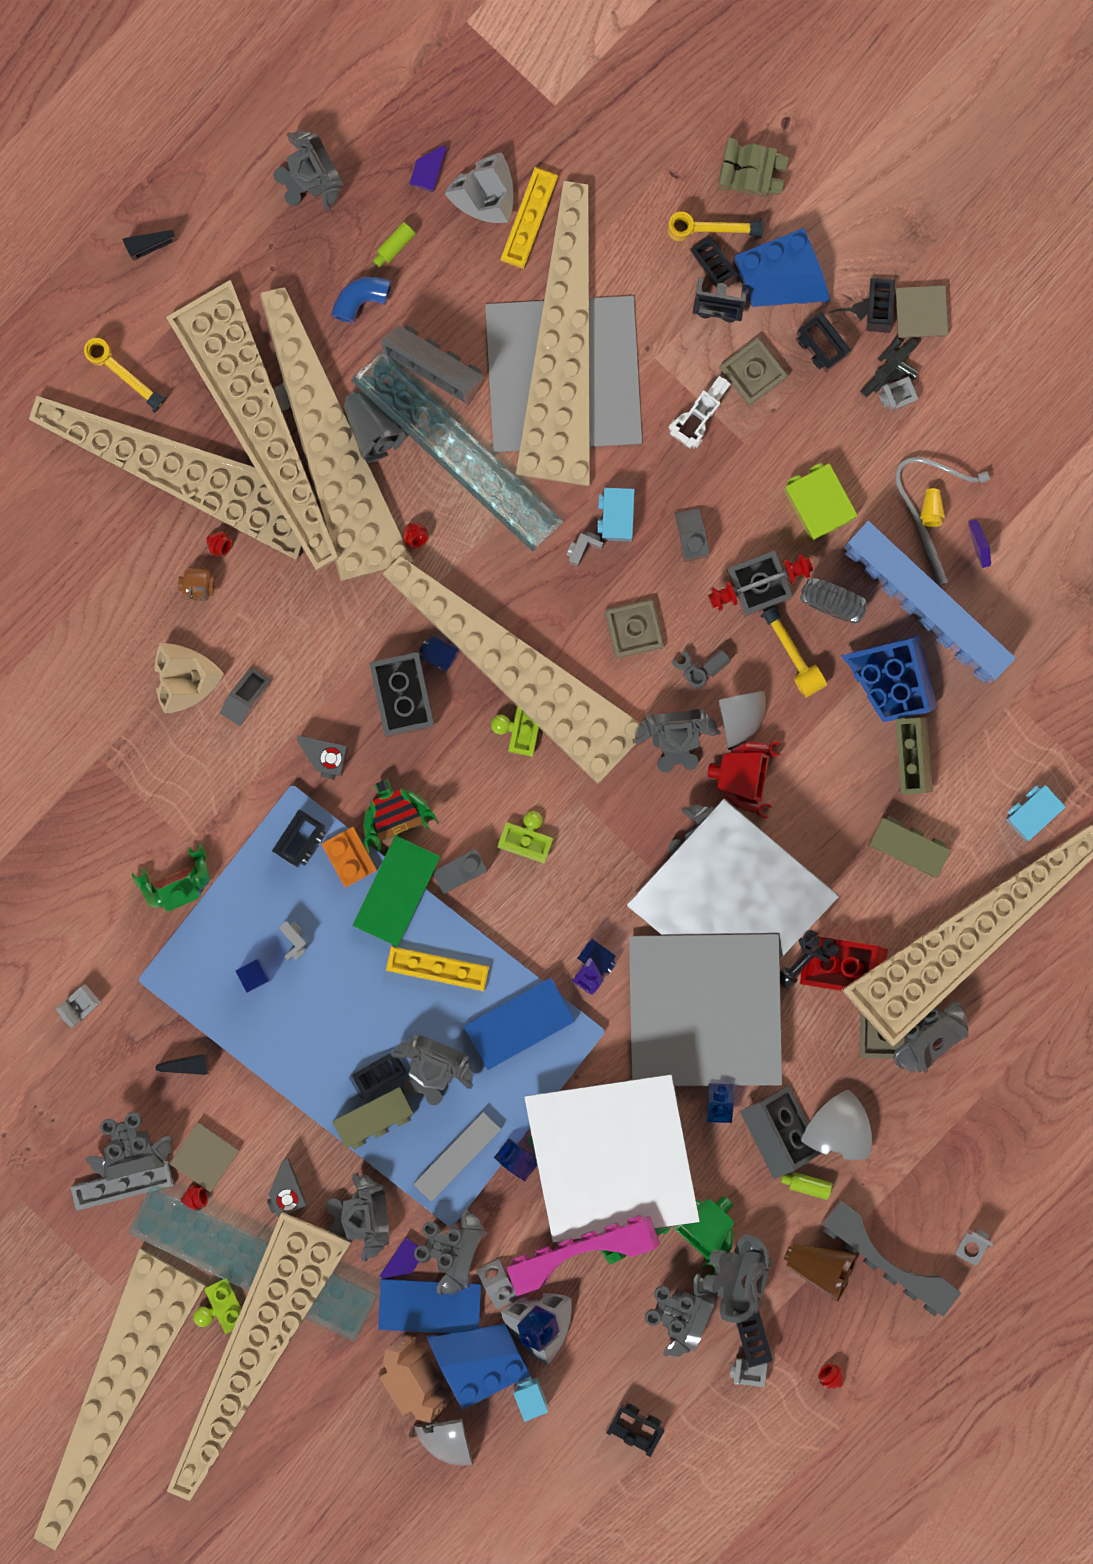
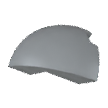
[444,152,514,223]
[718,691,766,751]
[801,1090,872,1160]
[501,1293,572,1365]
[414,1419,473,1466]

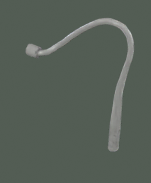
[895,457,990,586]

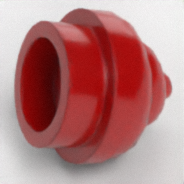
[403,523,428,548]
[206,532,232,557]
[181,1185,208,1211]
[818,1363,843,1389]

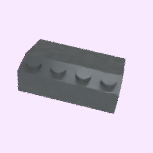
[381,325,484,406]

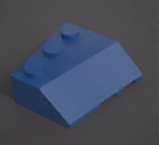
[733,228,830,307]
[841,635,938,722]
[427,1323,530,1410]

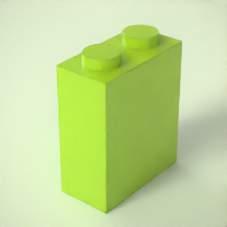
[784,463,858,542]

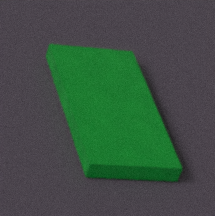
[352,835,441,947]

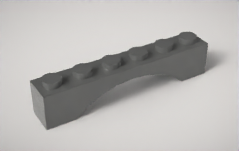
[821,1199,961,1317]

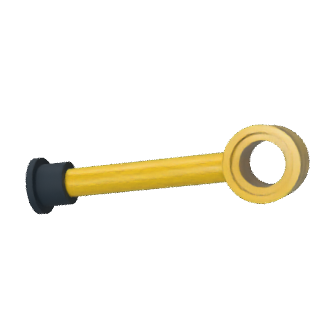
[667,212,763,241]
[84,338,167,413]
[760,606,827,698]

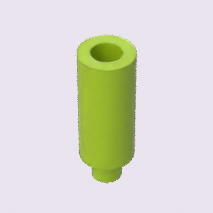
[373,222,416,267]
[781,1172,832,1200]

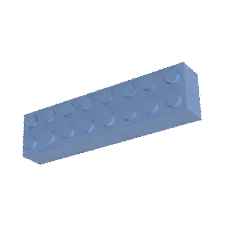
[844,521,1016,683]

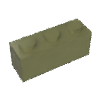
[896,717,933,795]
[868,816,950,878]
[332,1086,414,1150]

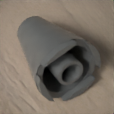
[343,392,406,463]

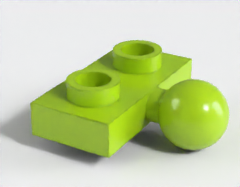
[491,706,539,757]
[497,811,553,864]
[193,1277,241,1335]

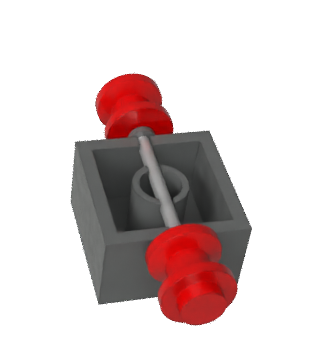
[707,551,814,617]

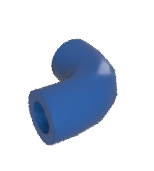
[331,277,392,323]

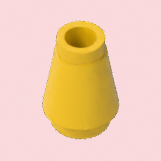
[920,488,945,527]

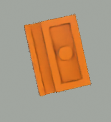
[321,827,377,888]

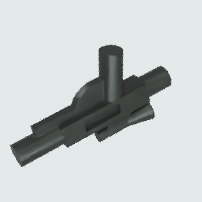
[860,337,920,398]

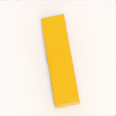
[500,167,558,269]
[386,946,489,991]

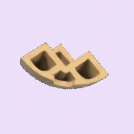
[155,643,223,714]

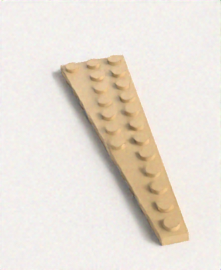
[516,181,590,487]
[166,280,338,571]
[260,287,413,581]
[29,396,317,561]
[383,556,640,784]
[842,825,1093,1046]
[167,1212,352,1501]
[34,1248,205,1550]

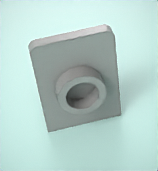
[955,1228,994,1266]
[477,1259,518,1309]

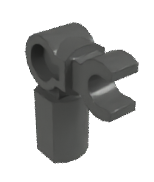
[672,649,731,689]

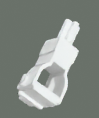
[668,376,731,449]

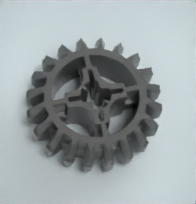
[800,578,868,624]

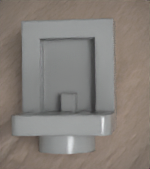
[879,377,918,412]
[566,532,604,567]
[279,921,308,961]
[56,984,101,1027]
[730,1358,768,1387]

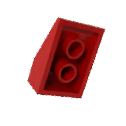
[799,936,888,992]

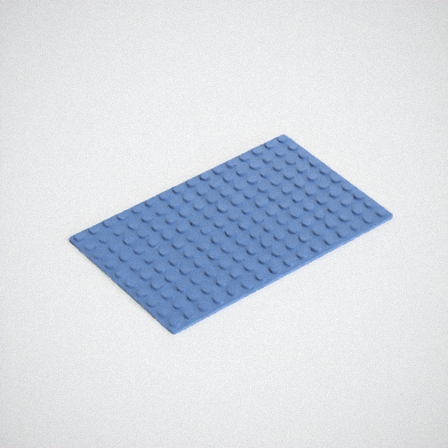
[139,786,604,1227]

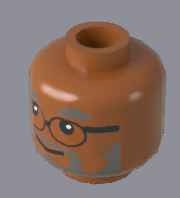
[178,568,215,601]

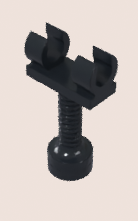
[780,930,839,989]

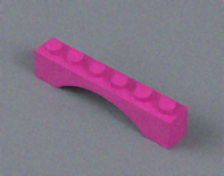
[507,1215,661,1296]

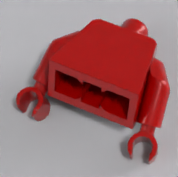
[707,741,781,818]

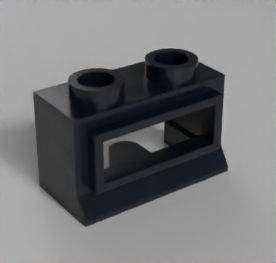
[692,277,748,323]
[796,311,852,372]
[272,809,326,868]
[606,1402,665,1457]

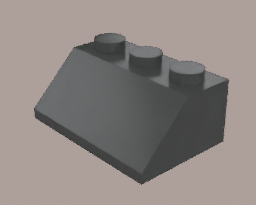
[740,1085,822,1179]

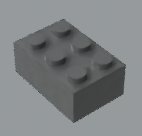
[369,652,435,738]

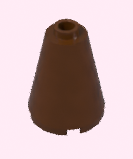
[784,1243,857,1301]

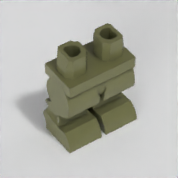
[717,137,788,198]

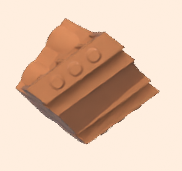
[378,1332,452,1423]

